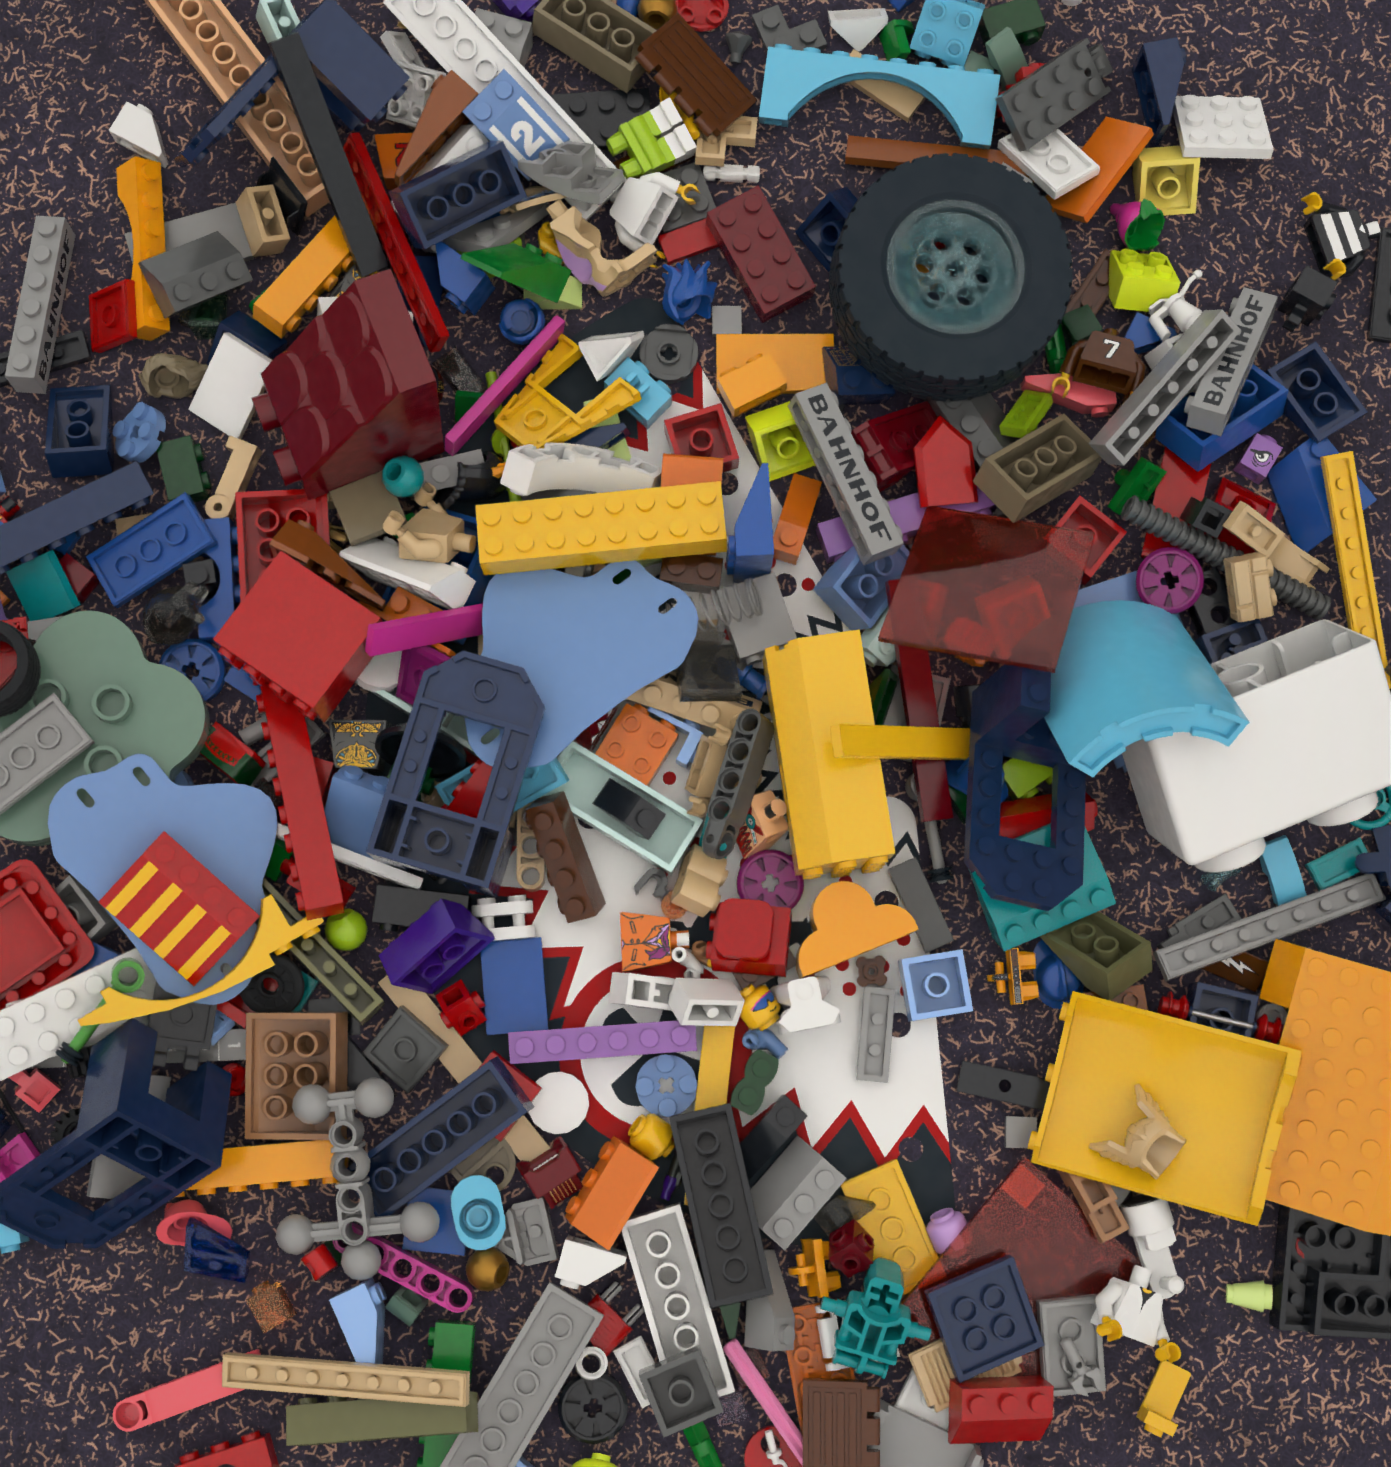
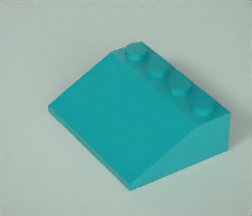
[968,823,1116,951]

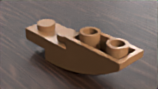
[1037,1130,1130,1244]

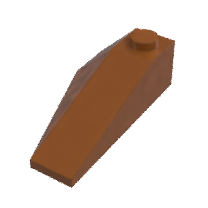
[395,70,479,187]
[269,519,386,611]

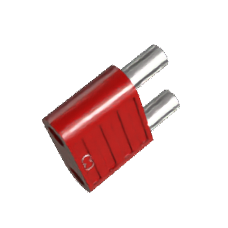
[588,1281,645,1357]

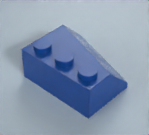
[1267,438,1377,553]

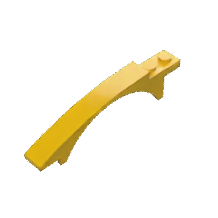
[77,894,324,1026]

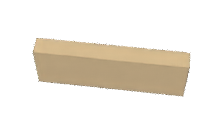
[848,49,925,123]

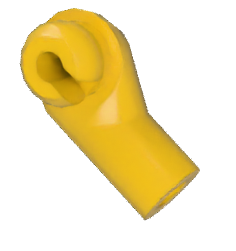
[537,222,564,265]

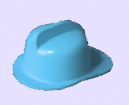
[451,1175,506,1250]

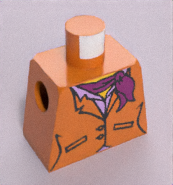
[620,912,689,973]

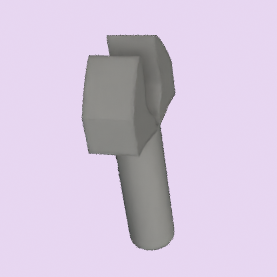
[1060,1337,1102,1397]

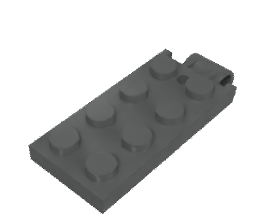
[995,38,1113,152]

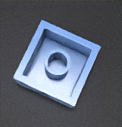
[898,949,973,1022]

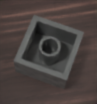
[639,1345,724,1438]

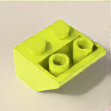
[1109,249,1181,313]

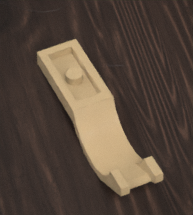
[1223,501,1330,589]

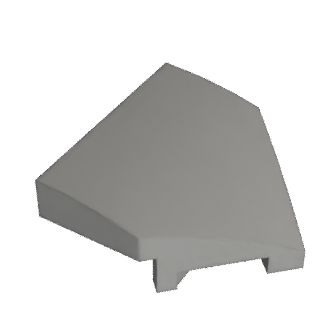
[493,1197,559,1266]

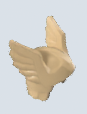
[1089,1084,1187,1180]

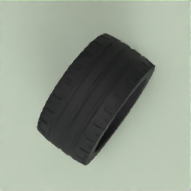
[0,621,41,717]

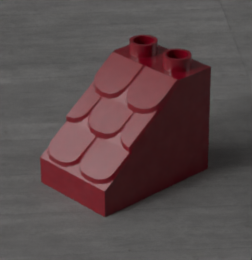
[251,269,445,500]

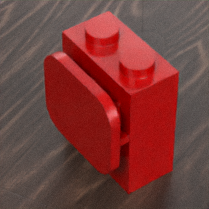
[706,898,792,977]

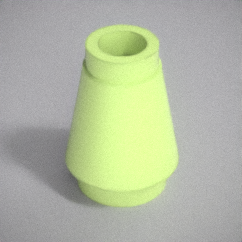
[1226,1280,1273,1312]

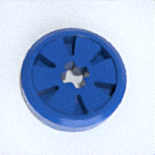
[159,639,227,703]

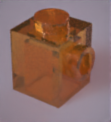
[246,1280,297,1334]

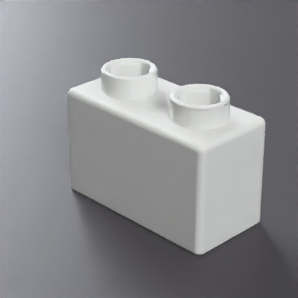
[1122,619,1391,873]

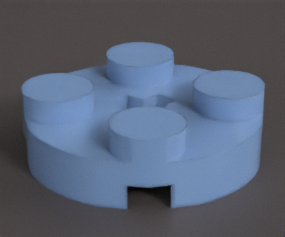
[112,402,166,463]
[635,1054,697,1117]

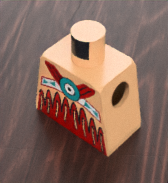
[736,790,788,859]

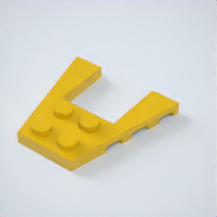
[494,333,642,449]

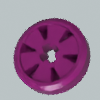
[1136,547,1204,614]
[737,850,804,910]

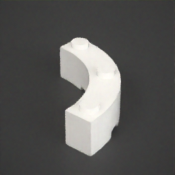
[500,442,662,496]

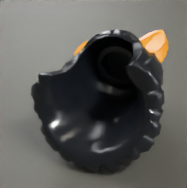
[437,451,506,511]

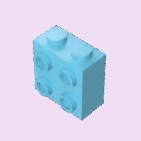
[910,0,985,67]

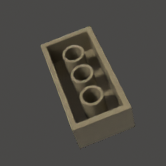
[532,0,657,93]
[973,414,1102,523]

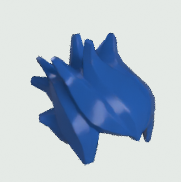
[662,258,718,325]

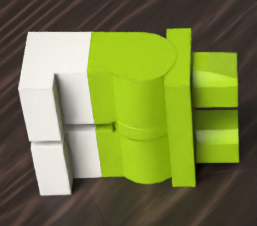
[606,97,697,179]

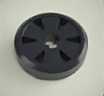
[558,1370,628,1444]

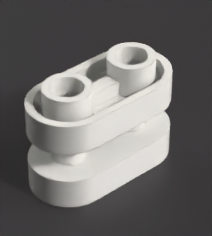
[471,895,535,942]

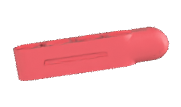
[113,1349,261,1432]

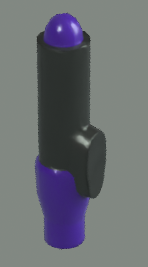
[660,1151,682,1201]

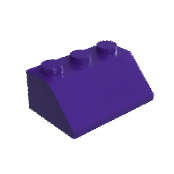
[378,898,495,994]

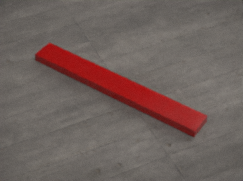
[343,132,450,353]

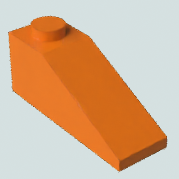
[773,473,822,565]

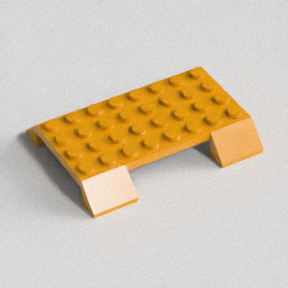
[1259,939,1391,1236]

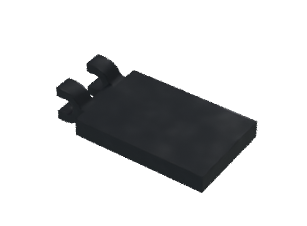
[148,964,224,1071]

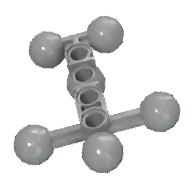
[275,1077,440,1281]

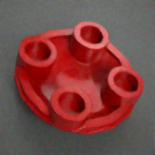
[675,0,729,32]

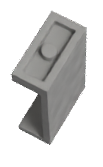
[868,1399,984,1467]

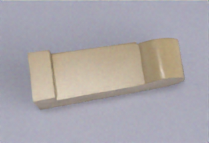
[205,436,262,520]

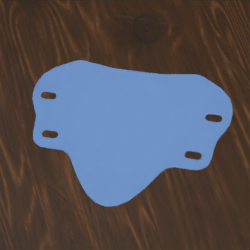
[464,560,699,768]
[48,754,278,1005]

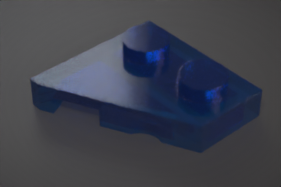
[184,1218,250,1283]

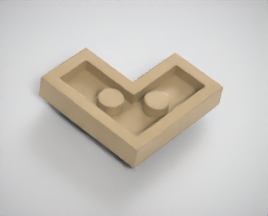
[695,116,758,167]

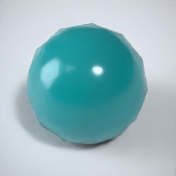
[382,455,424,498]

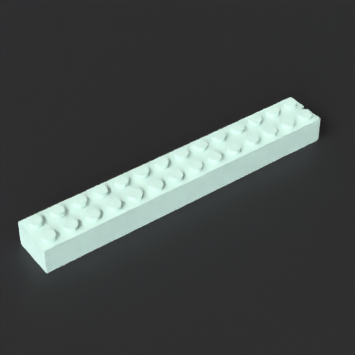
[355,681,704,876]

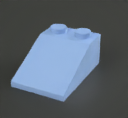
[329,1277,387,1364]

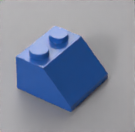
[435,241,495,316]

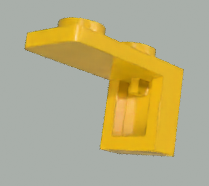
[1136,1361,1191,1437]

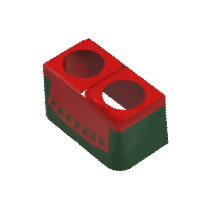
[200,721,267,786]

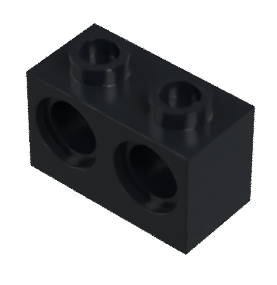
[1187,567,1237,637]

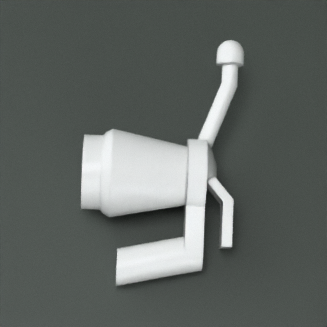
[1148,270,1203,342]

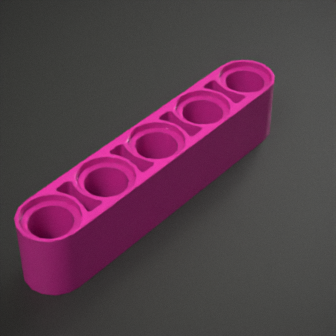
[332,1223,475,1313]

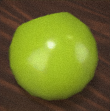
[324,908,368,951]

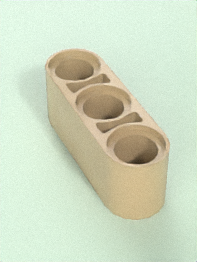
[516,801,546,892]

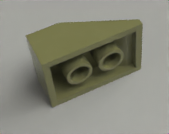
[1040,911,1153,1001]

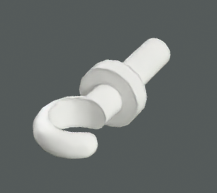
[765,1429,788,1467]

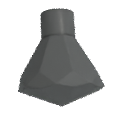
[725,31,752,64]

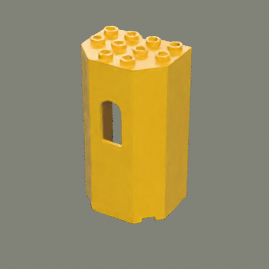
[762,629,895,880]

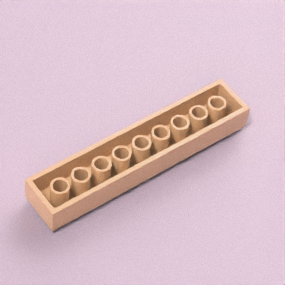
[144,0,330,217]

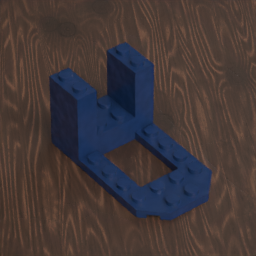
[174,0,410,168]
[964,648,1086,911]
[366,650,545,898]
[0,1018,232,1249]

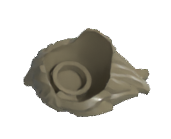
[138,353,208,399]

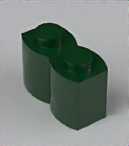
[730,1049,779,1115]

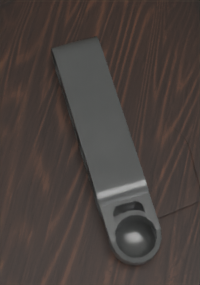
[702,709,774,859]

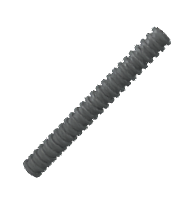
[1121,495,1331,620]

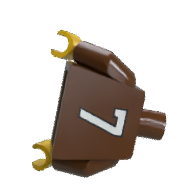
[1051,328,1146,398]

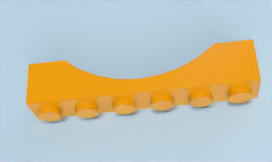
[116,156,170,341]

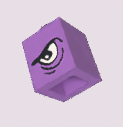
[1233,433,1283,485]

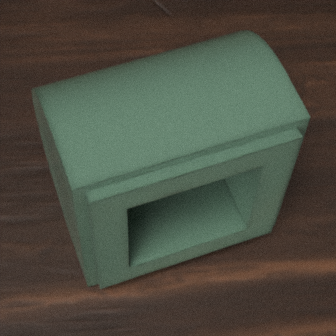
[385,1286,428,1327]

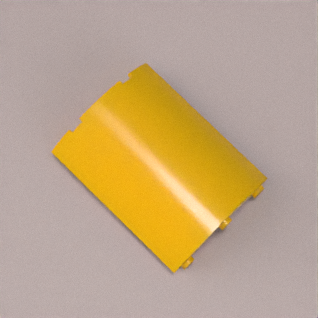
[1027,991,1301,1226]

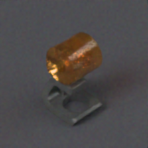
[634,868,687,920]

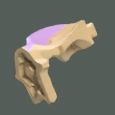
[546,199,657,297]

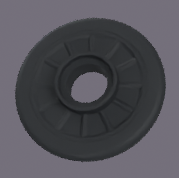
[240,952,305,1012]

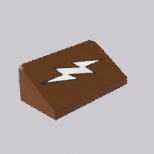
[1201,952,1269,992]

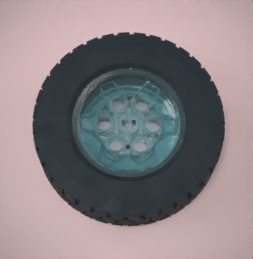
[829,153,1073,402]

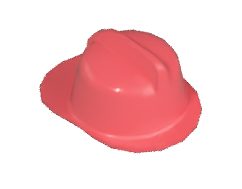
[156,1199,233,1250]

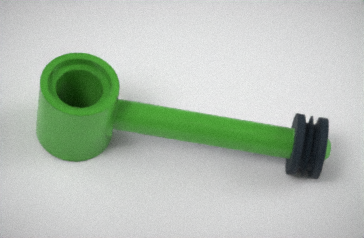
[55,958,145,1067]

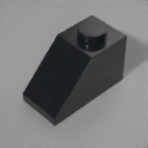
[592,778,666,840]

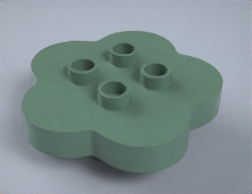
[0,611,210,846]

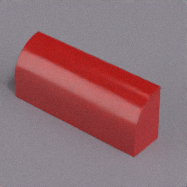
[1141,446,1211,559]

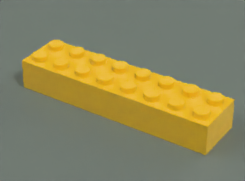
[475,481,727,575]

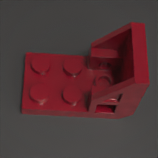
[851,401,937,493]

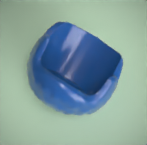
[498,298,546,345]

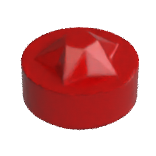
[222,1063,245,1096]

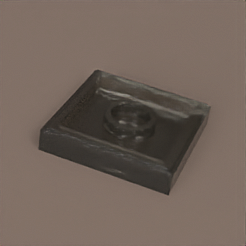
[675,645,742,702]

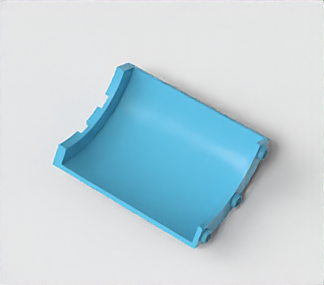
[1010,600,1250,778]

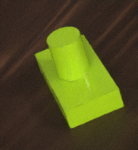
[999,390,1053,438]

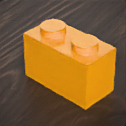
[717,352,787,418]

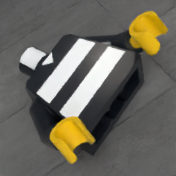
[1301,192,1380,281]

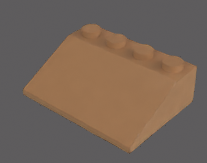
[245,1011,348,1140]

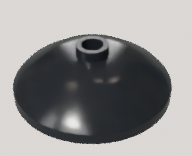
[375,723,467,777]

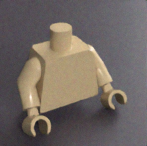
[383,483,476,563]
[685,723,762,818]

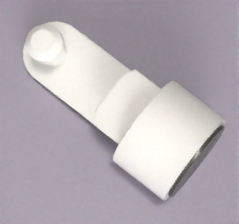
[1120,1194,1184,1299]

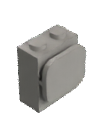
[716,572,797,666]

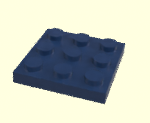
[924,1254,1045,1383]

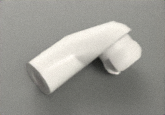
[672,947,704,978]

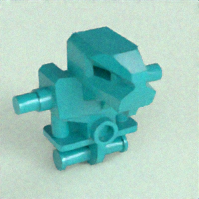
[820,1257,931,1379]

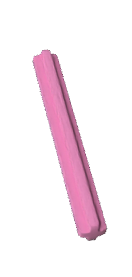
[723,1339,803,1467]

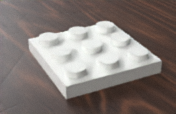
[1173,95,1273,159]

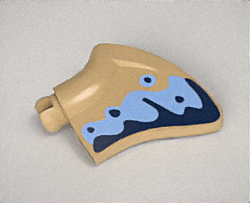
[499,186,566,215]

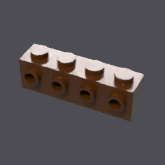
[525,791,606,923]

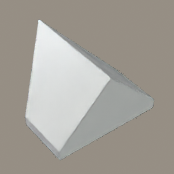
[578,331,644,381]

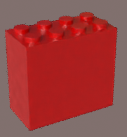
[213,550,383,723]

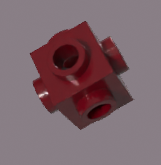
[828,1219,875,1278]

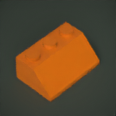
[565,1136,659,1250]

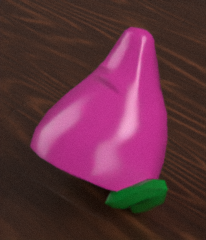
[1110,199,1165,252]

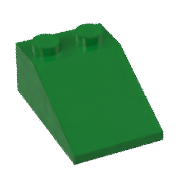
[460,243,572,303]

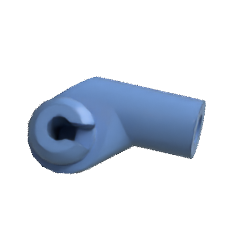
[742,1029,788,1059]

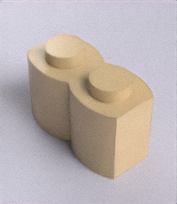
[670,844,728,918]

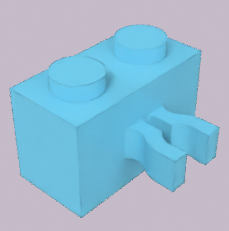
[604,357,672,429]

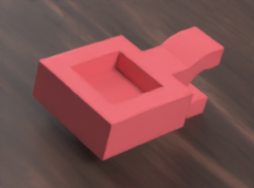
[8,1067,61,1113]

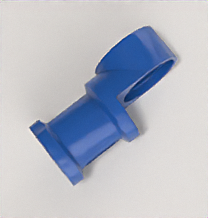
[710,657,767,701]

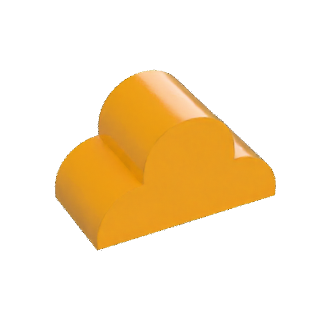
[795,881,919,979]

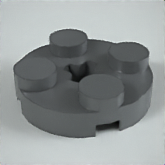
[639,324,698,384]

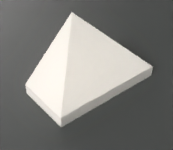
[828,8,888,51]

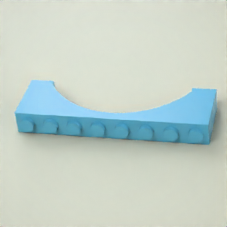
[759,44,1001,149]

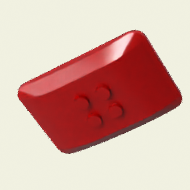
[0,859,95,1010]

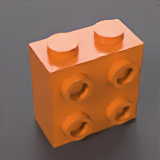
[595,703,679,787]

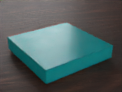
[6,550,80,621]

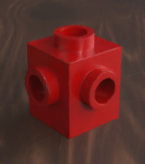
[435,979,487,1036]

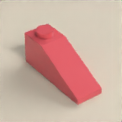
[1021,373,1117,418]

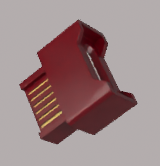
[516,1136,583,1209]

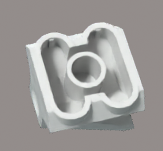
[770,976,841,1035]

